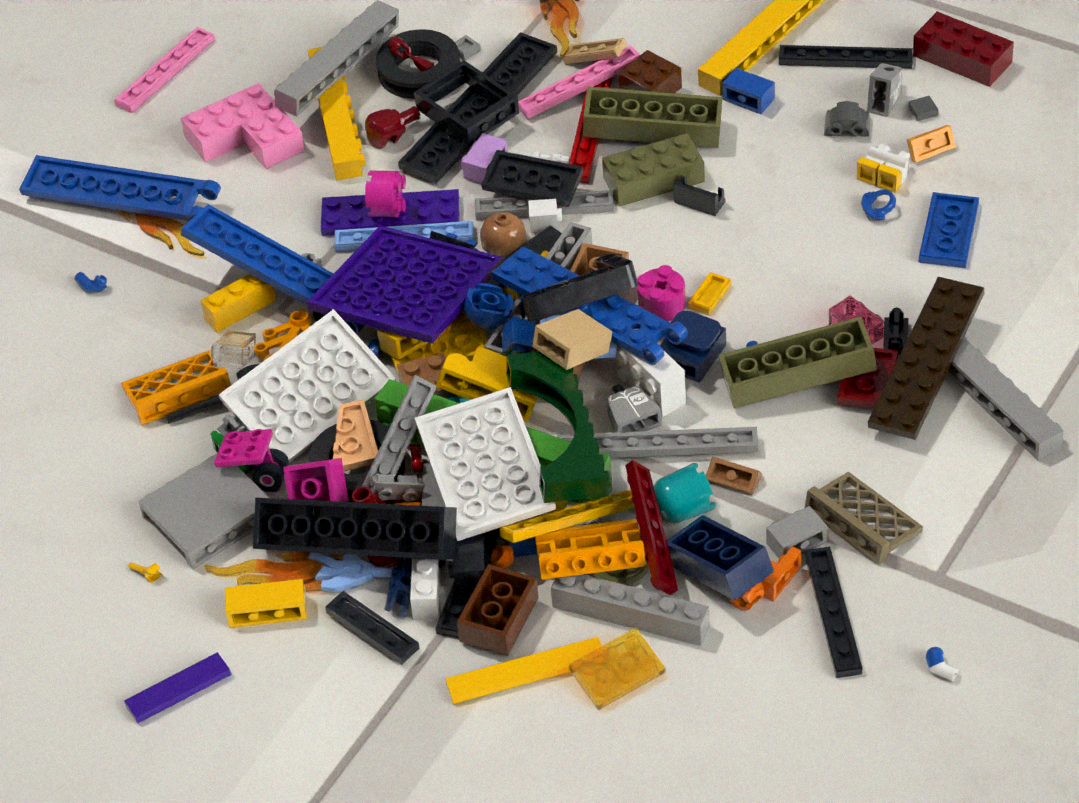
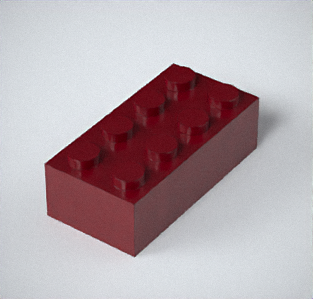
[913,11,1014,87]

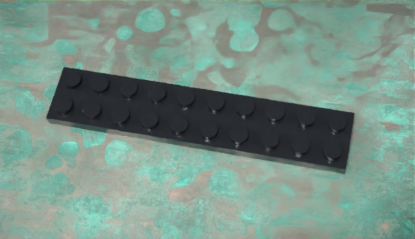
[398,32,557,183]

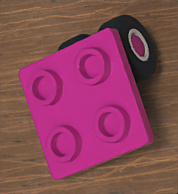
[214,429,289,492]

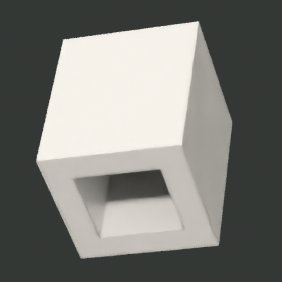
[528,199,562,233]

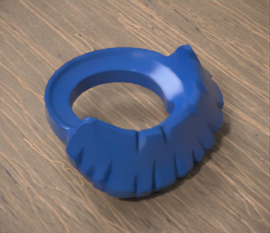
[861,189,896,220]

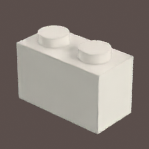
[410,559,441,619]

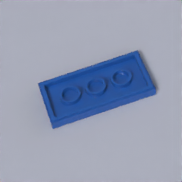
[918,192,979,268]

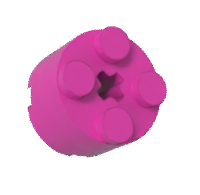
[365,170,406,217]
[637,265,686,321]

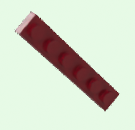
[625,460,678,596]

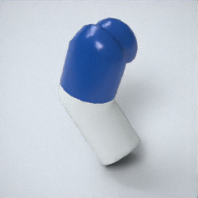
[926,647,958,681]

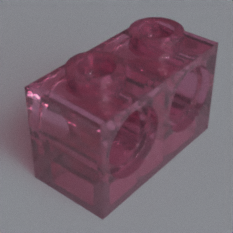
[829,295,884,345]

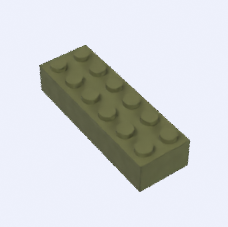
[583,87,723,148]
[718,316,877,408]

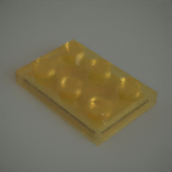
[569,627,666,710]

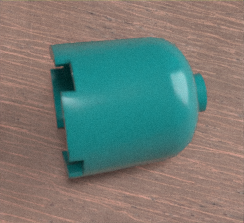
[654,463,715,523]

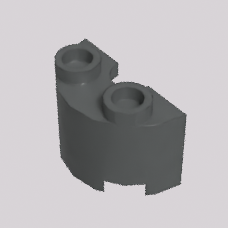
[824,101,870,137]

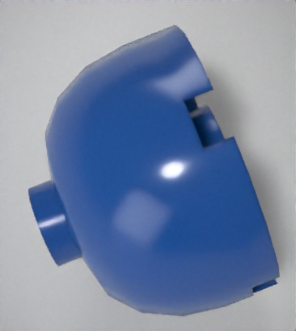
[464,283,514,329]

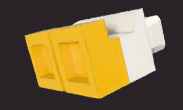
[857,143,910,193]

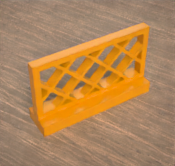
[121,350,231,425]

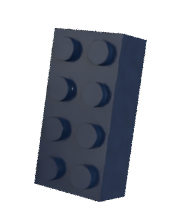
[667,515,774,600]

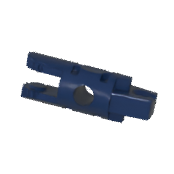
[384,557,412,618]

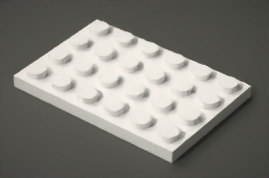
[219,309,396,463]
[415,387,556,541]

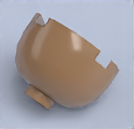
[480,212,527,258]

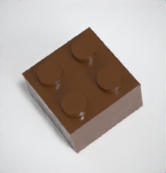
[618,50,682,93]

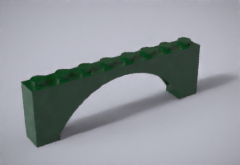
[506,352,610,503]

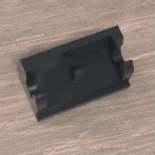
[673,175,726,216]

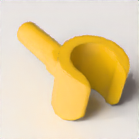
[128,562,163,583]

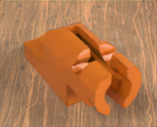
[729,547,801,611]

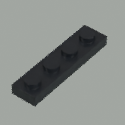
[325,591,420,665]

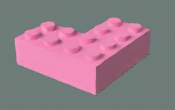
[181,83,305,169]

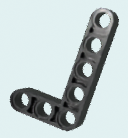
[521,254,638,322]

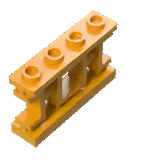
[535,519,646,579]

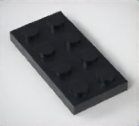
[481,150,583,207]

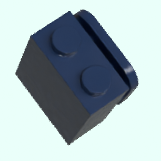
[660,311,726,383]

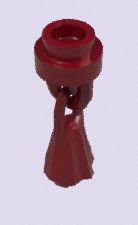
[386,36,434,72]

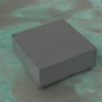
[908,96,939,121]

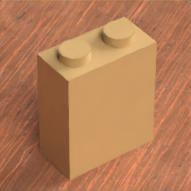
[532,309,612,370]

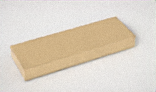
[562,38,627,64]

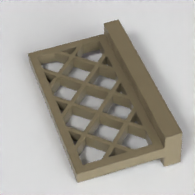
[804,472,923,565]

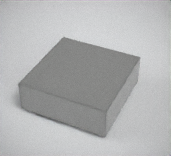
[455,35,481,60]

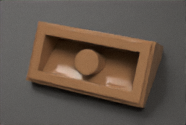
[706,456,762,495]

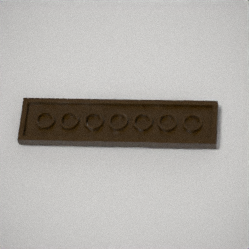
[868,276,985,440]

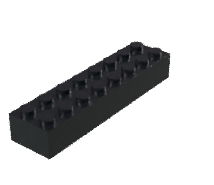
[253,498,457,560]

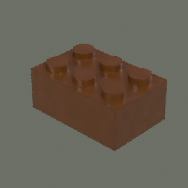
[457,564,539,656]

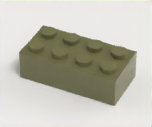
[602,133,705,207]

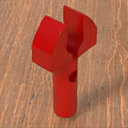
[410,445,423,472]

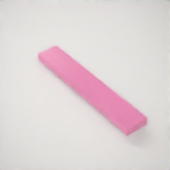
[114,27,215,113]
[518,45,640,119]

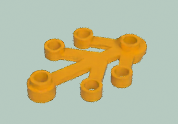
[254,310,312,361]

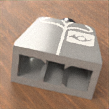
[867,63,903,117]
[607,384,662,433]

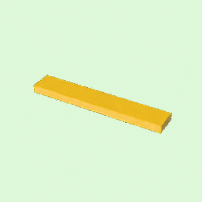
[500,489,635,543]
[445,637,606,704]

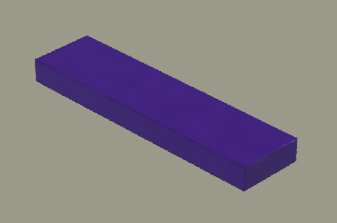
[124,652,231,724]

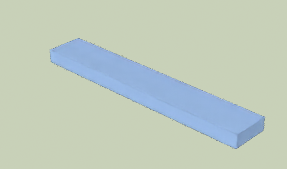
[334,221,474,252]

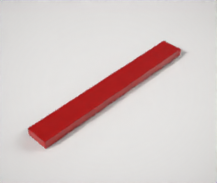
[569,60,613,184]

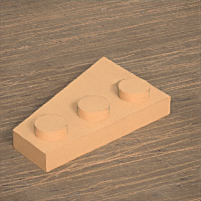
[333,399,378,471]

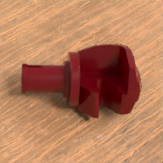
[365,106,421,149]

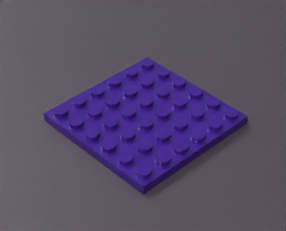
[307,226,503,344]

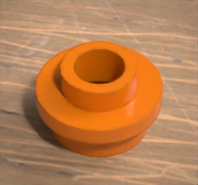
[490,545,514,569]

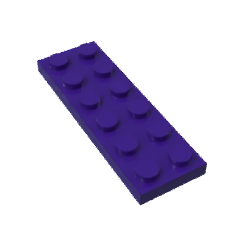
[321,189,460,236]

